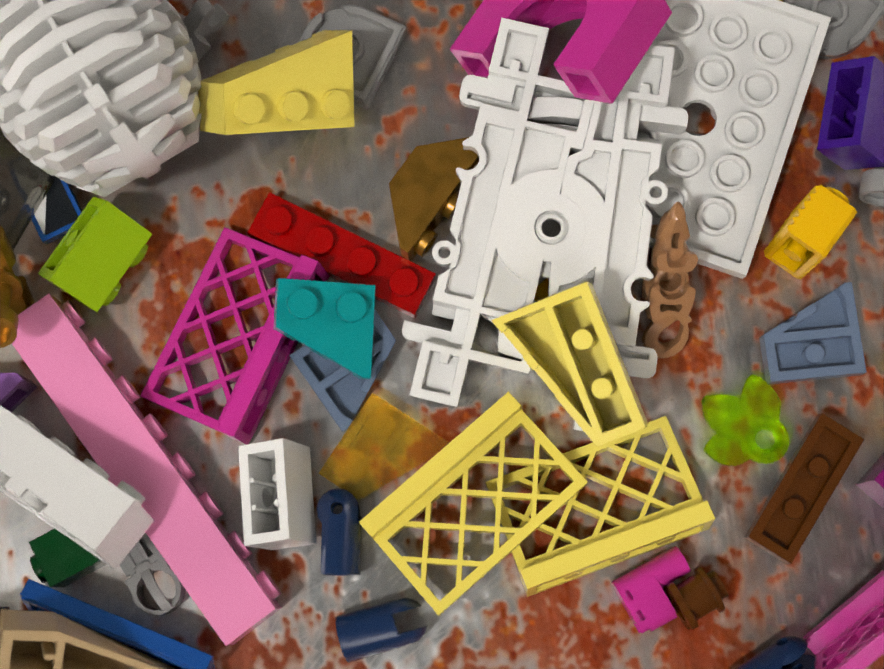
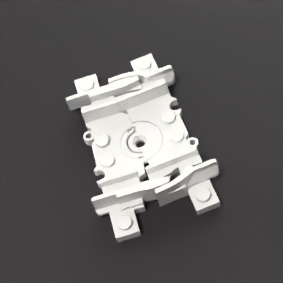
[402,18,688,431]

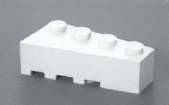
[0,405,155,570]

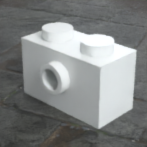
[238,438,317,550]

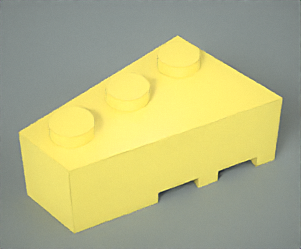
[491,282,648,447]

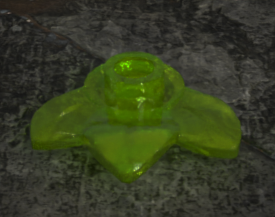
[701,374,789,466]

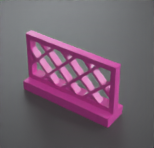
[140,227,330,445]
[803,570,884,669]

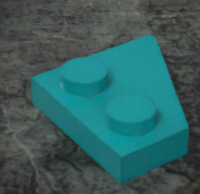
[273,278,375,379]

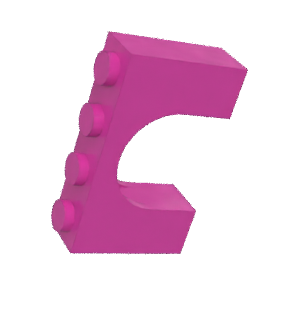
[450,0,672,104]

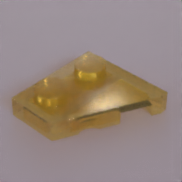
[318,393,449,501]

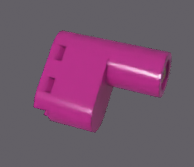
[611,546,691,633]

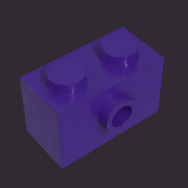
[817,56,884,170]

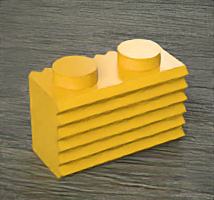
[764,185,857,280]

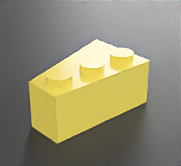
[198,30,354,135]

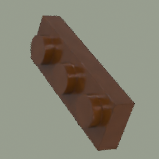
[744,413,864,565]

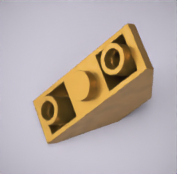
[389,137,479,262]

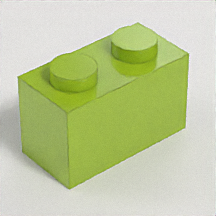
[37,196,152,312]

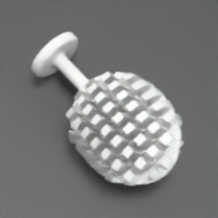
[0,0,201,197]

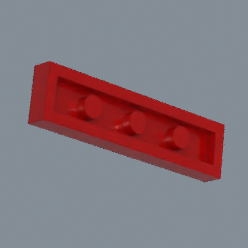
[247,192,436,319]

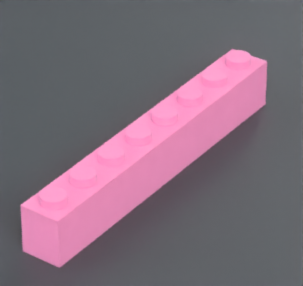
[12,293,281,646]

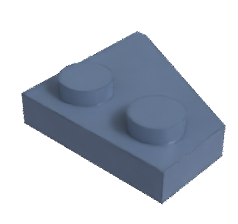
[759,282,867,385]
[289,309,396,432]

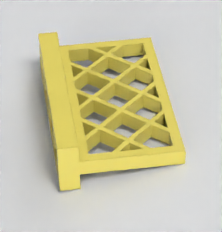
[359,391,588,616]
[485,416,715,597]

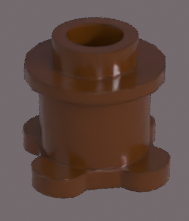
[663,566,728,630]

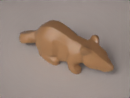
[641,202,698,358]

